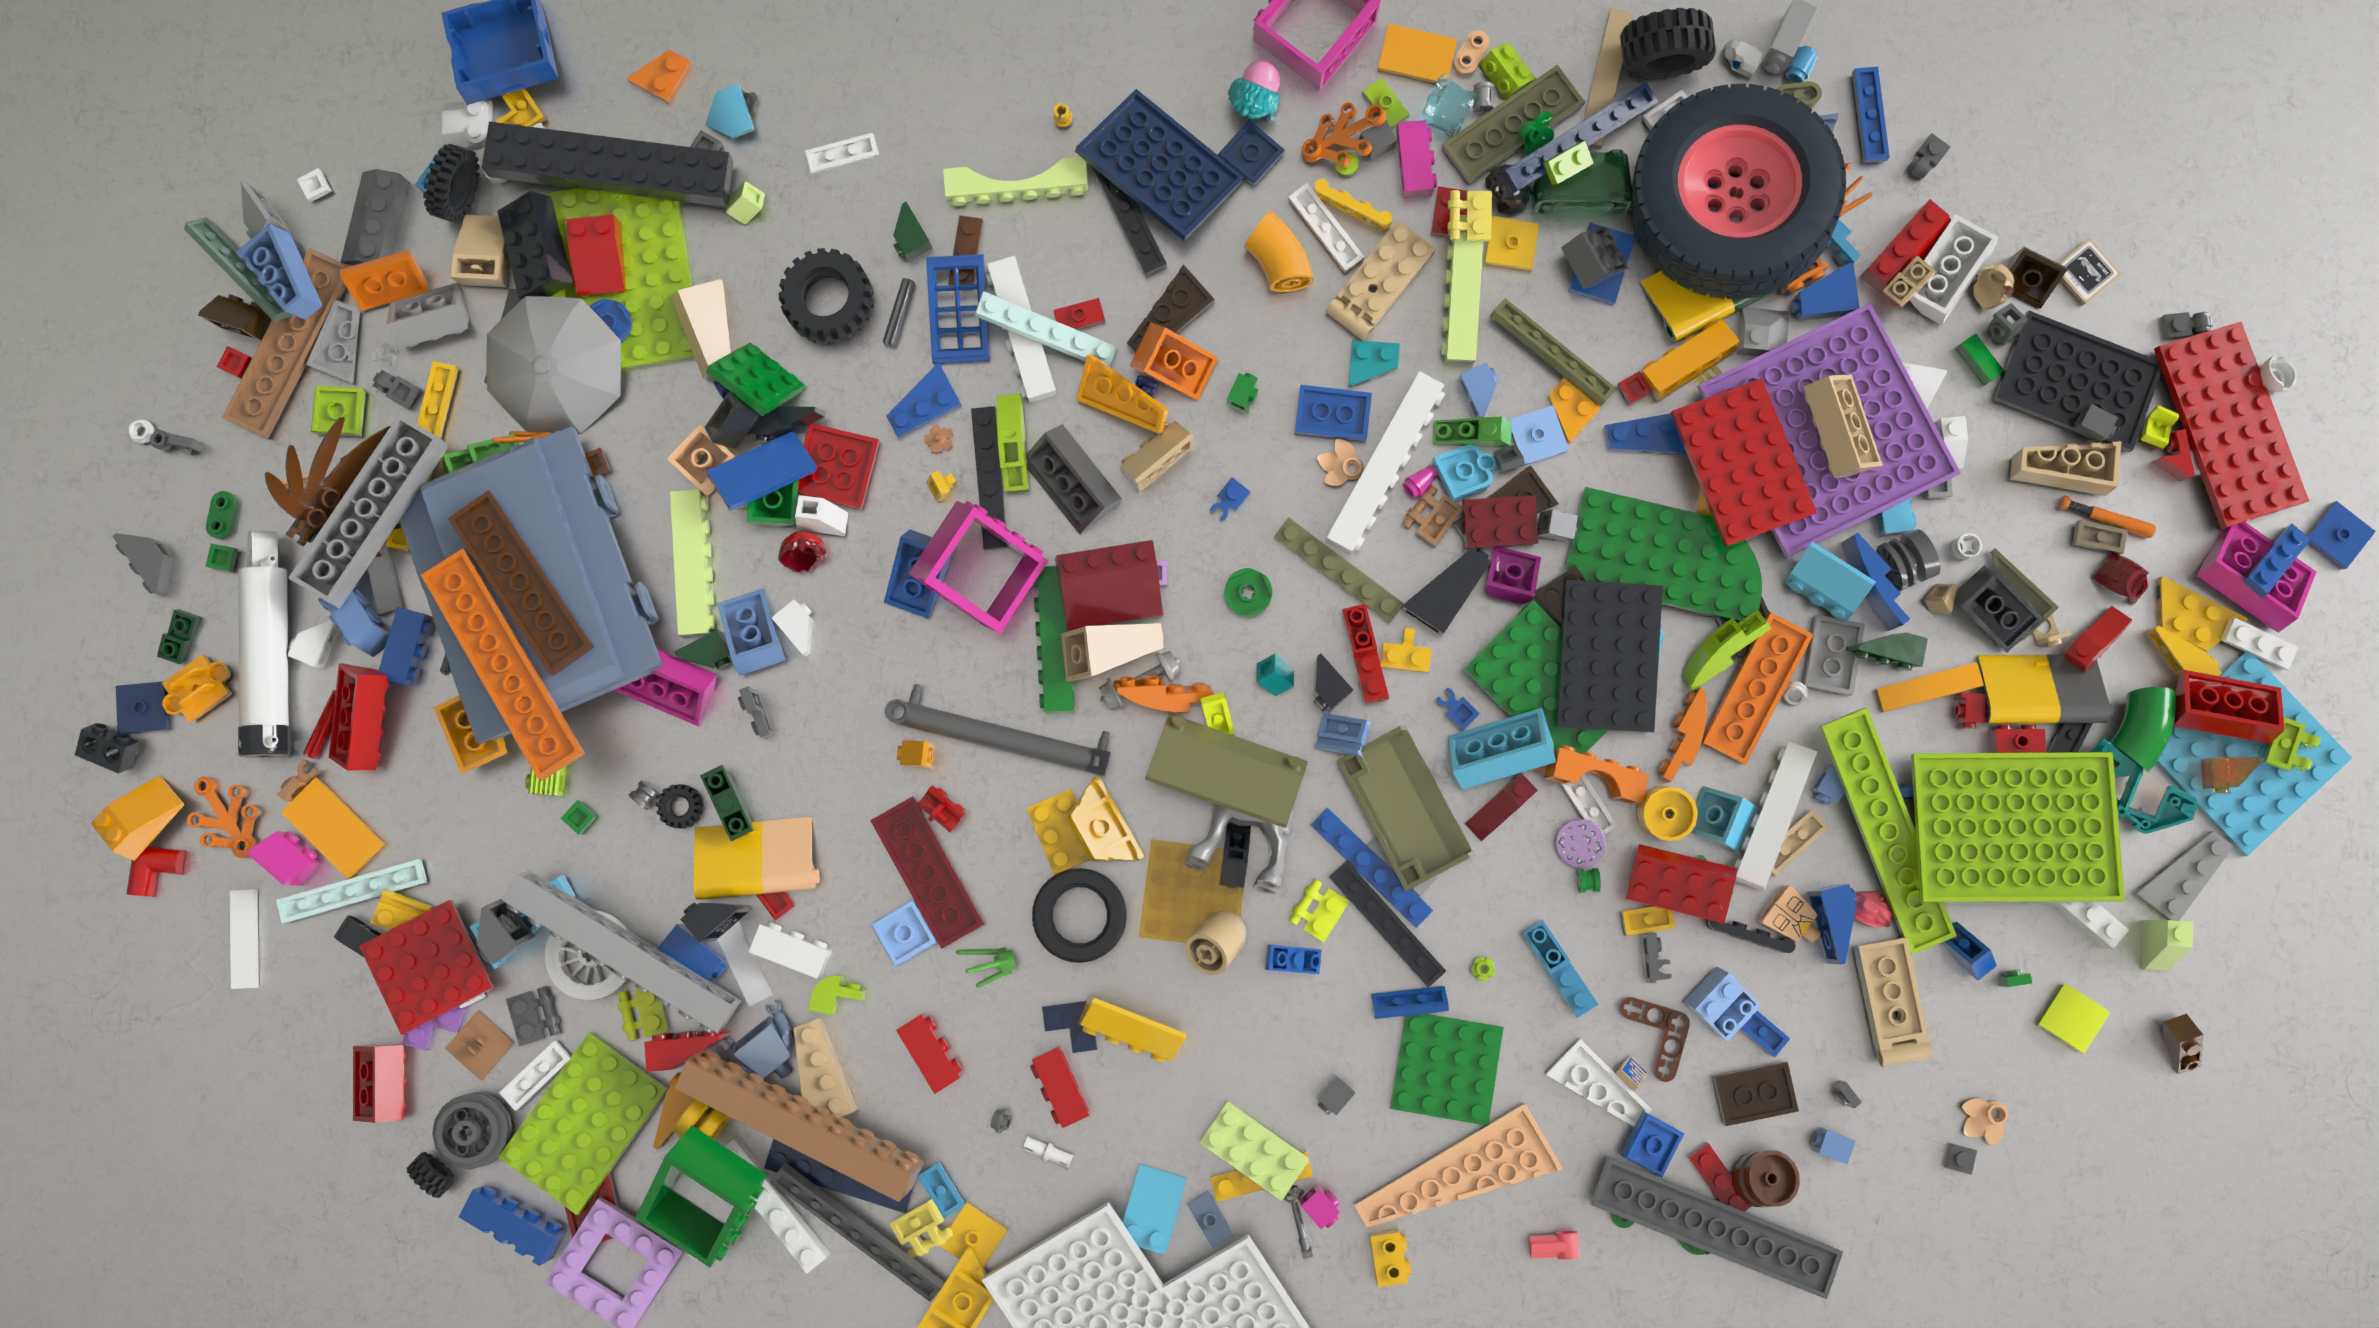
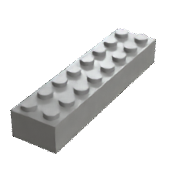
[288,414,449,609]

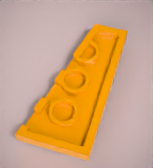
[1076,354,1169,434]

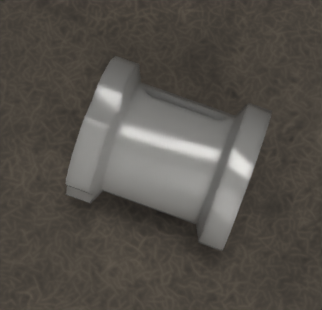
[1473,82,1494,112]

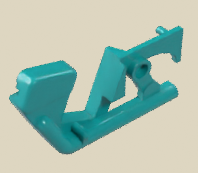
[2089,738,2198,834]

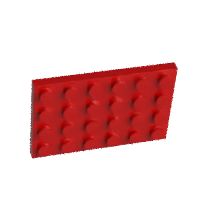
[1670,378,1817,547]

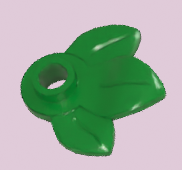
[1518,111,1554,156]

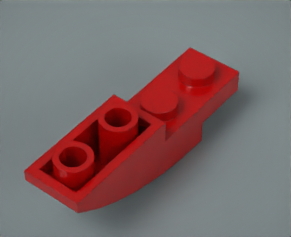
[1342,604,1389,705]

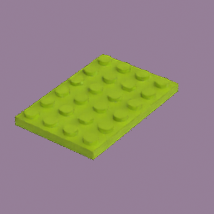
[498,1032,669,1215]

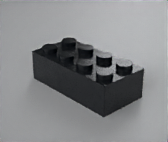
[497,191,573,299]

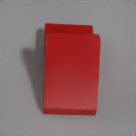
[2153,429,2195,481]

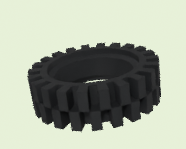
[423,144,480,222]

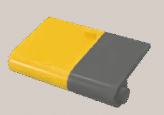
[1977,655,2114,723]

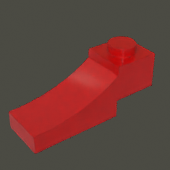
[2064,605,2132,673]

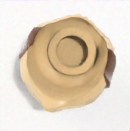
[1973,263,2014,311]

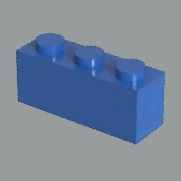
[379,607,434,686]

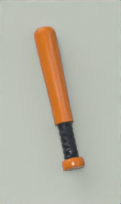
[2059,495,2156,538]

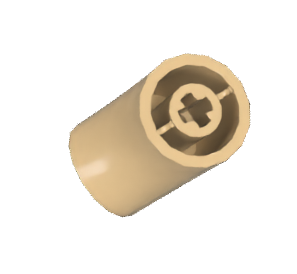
[1185,911,1247,975]

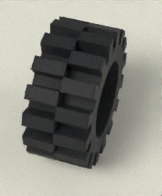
[656,784,704,829]
[406,1152,455,1198]

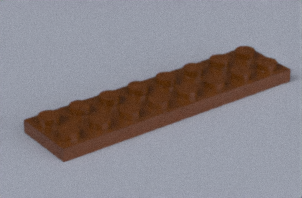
[448,490,594,676]

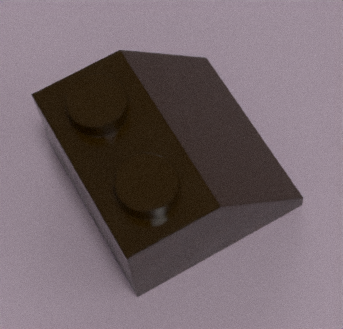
[198,294,271,341]

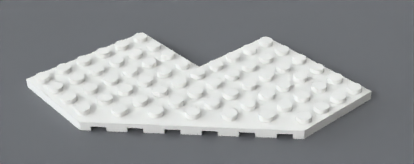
[982,1202,1310,1328]

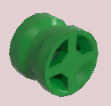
[1577,868,1601,893]

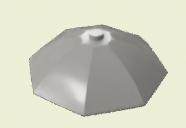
[486,296,621,434]

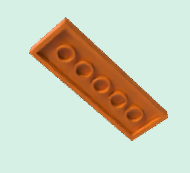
[1702,612,1814,765]

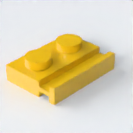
[370,889,433,930]

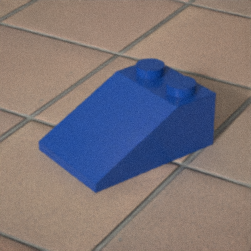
[884,529,953,618]
[1807,884,1857,965]

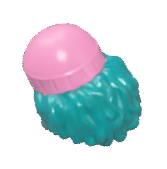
[1228,60,1281,119]

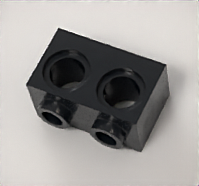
[75,723,140,774]

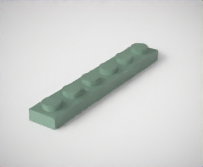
[184,217,294,321]

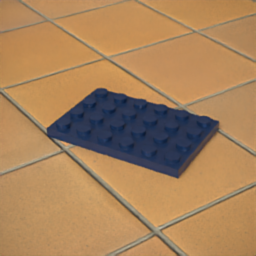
[1075,89,1245,241]

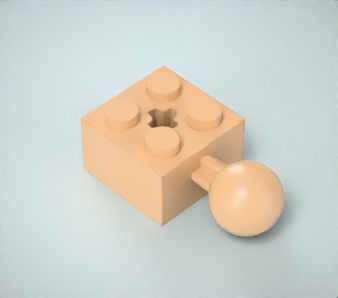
[667,424,747,508]

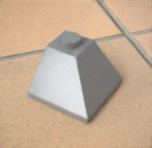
[241,180,290,239]
[1737,307,1789,357]

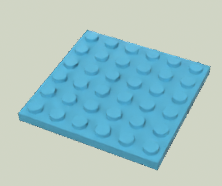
[2156,651,2352,856]

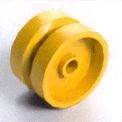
[1636,785,1698,841]
[672,1099,732,1140]

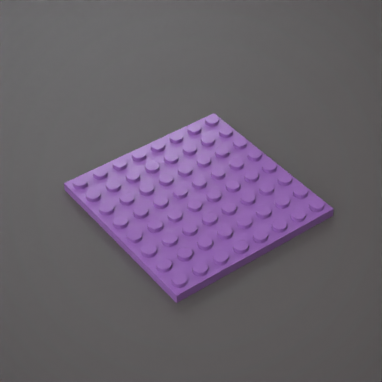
[1697,303,1961,558]

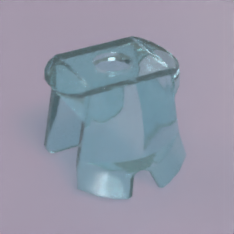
[1418,74,1476,138]

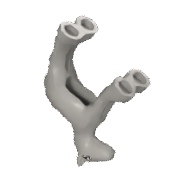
[1184,804,1293,894]

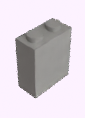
[1760,0,1817,75]

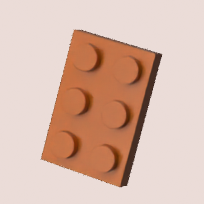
[340,250,430,311]

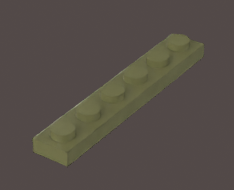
[1490,298,1616,406]
[1274,517,1404,624]

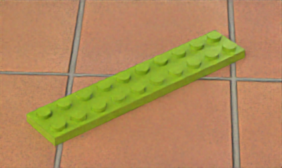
[1819,708,1957,955]

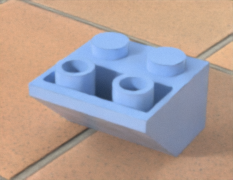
[1684,967,1761,1042]

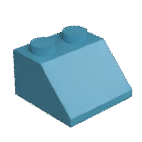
[1691,786,1758,852]

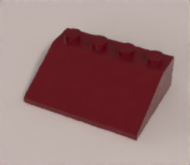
[1055,540,1163,631]

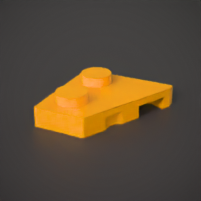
[1547,377,1601,444]

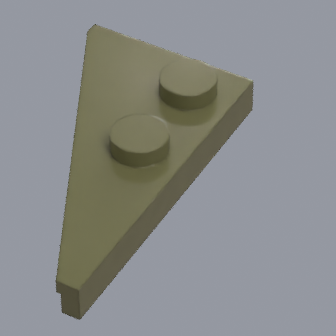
[1990,548,2059,640]

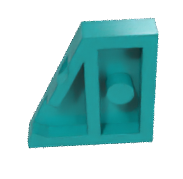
[1348,340,1400,387]

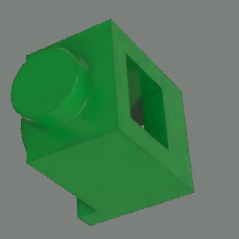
[1227,373,1259,413]

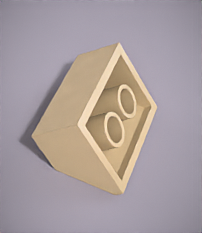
[1120,420,1194,492]

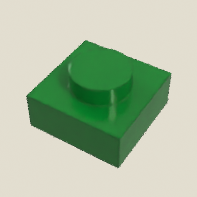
[205,543,238,573]
[560,800,597,835]
[1998,969,2033,987]

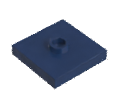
[1218,119,1285,187]
[115,681,170,734]

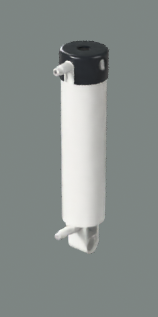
[238,530,290,758]

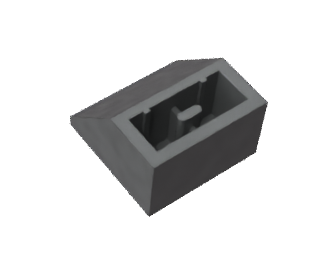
[1561,227,1629,289]

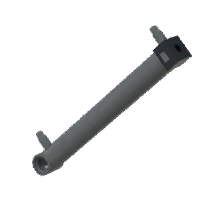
[885,684,1111,777]

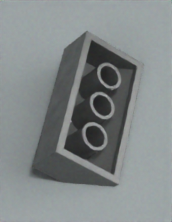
[341,169,410,266]
[1026,424,1122,534]

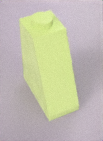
[2142,920,2193,971]

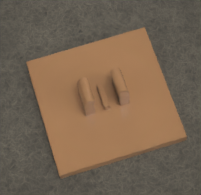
[445,1010,515,1080]

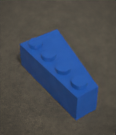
[459,1186,567,1266]

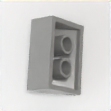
[386,283,469,349]

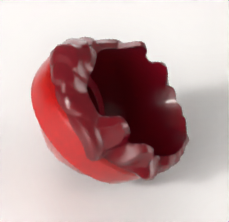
[778,531,826,573]

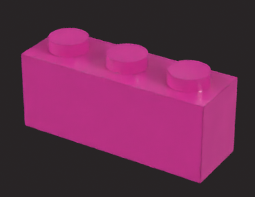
[1396,120,1437,199]

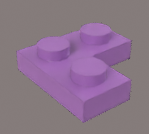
[402,1007,466,1051]

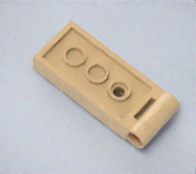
[1325,220,1436,341]
[1853,937,1932,1067]

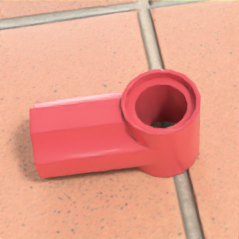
[1528,1231,1580,1260]

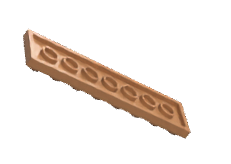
[222,248,350,439]

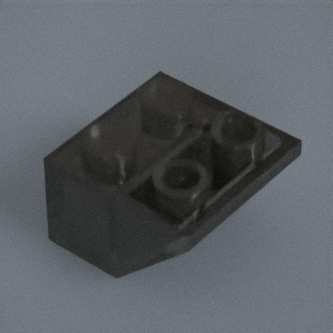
[704,391,760,449]

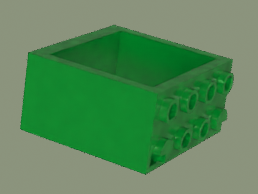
[635,1125,767,1268]

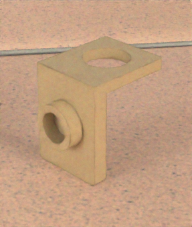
[2032,615,2072,647]

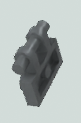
[506,986,560,1046]

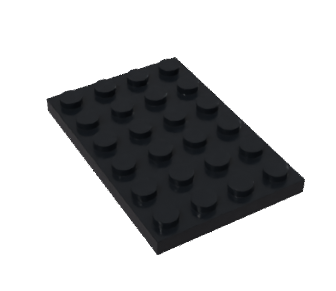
[1993,310,2162,452]
[1555,580,1663,732]

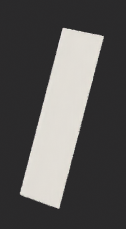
[718,921,773,1007]

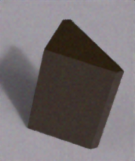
[2007,247,2068,308]

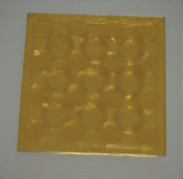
[1139,839,1244,943]

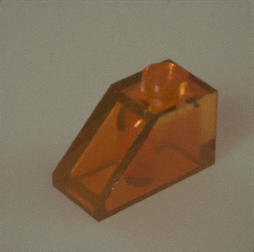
[2201,757,2262,793]

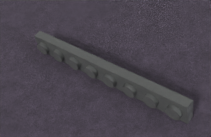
[770,1163,945,1302]

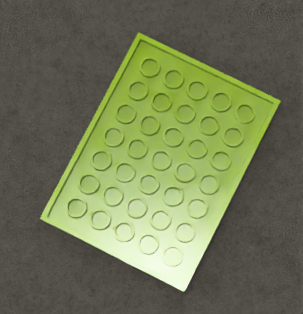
[544,188,695,370]
[1911,752,2125,903]

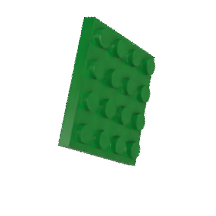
[1390,1013,1504,1126]

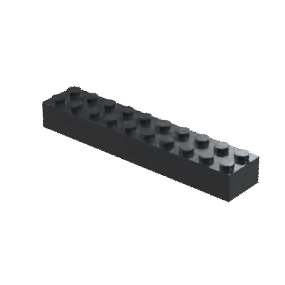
[482,121,733,207]

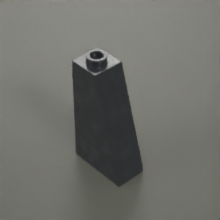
[1401,548,1492,636]

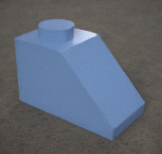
[1458,362,1498,418]

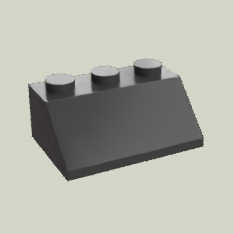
[477,899,535,965]

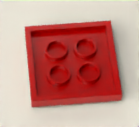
[798,423,880,510]

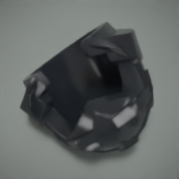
[1485,164,1532,214]

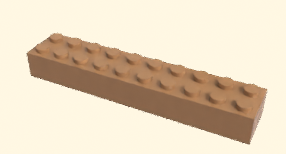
[674,1051,924,1202]

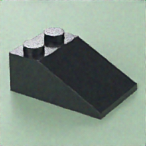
[1954,564,2044,653]

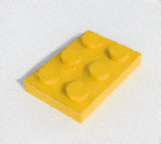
[1026,789,1091,875]

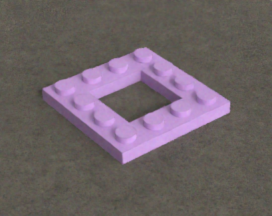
[544,1197,683,1328]

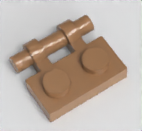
[1402,485,1463,547]

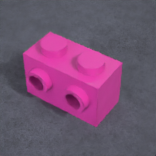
[1299,1183,1340,1229]

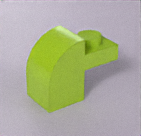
[808,975,866,1015]

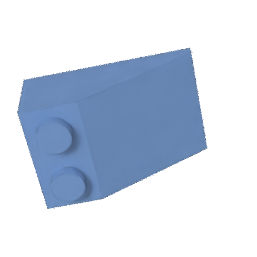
[717,589,786,676]

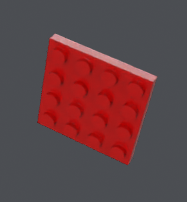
[359,900,494,1035]

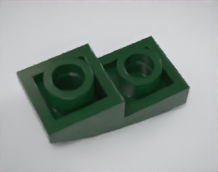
[157,609,201,664]

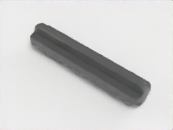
[883,278,915,347]

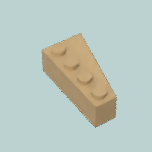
[2010,441,2121,496]
[794,1017,857,1118]

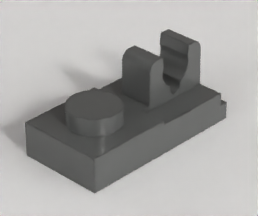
[1642,932,1672,983]

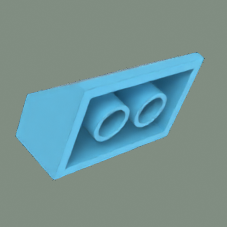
[1784,542,1876,622]

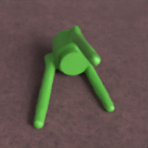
[956,947,1017,988]

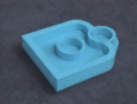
[1432,445,1497,502]

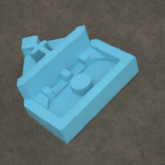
[705,84,755,139]

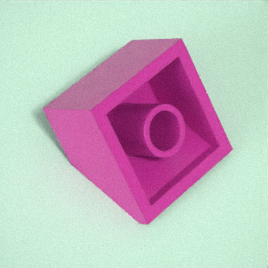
[247,831,322,886]

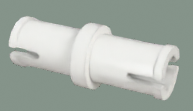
[1021,1136,1073,1169]

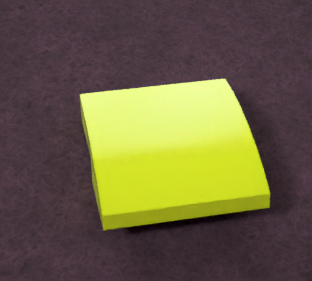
[2038,983,2110,1055]

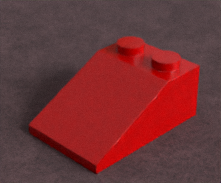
[566,214,626,297]

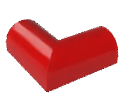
[126,847,185,897]

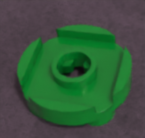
[1224,568,1272,617]

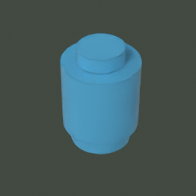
[1785,46,1818,83]

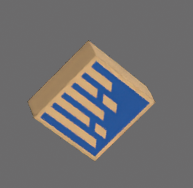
[1616,1055,1648,1091]

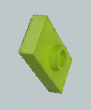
[1362,77,1410,130]

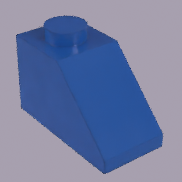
[1942,921,1997,981]

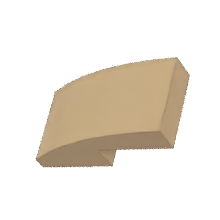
[1883,256,1936,307]

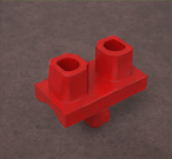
[917,785,966,833]

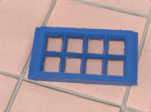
[926,254,990,363]

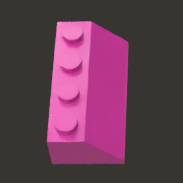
[614,649,717,726]

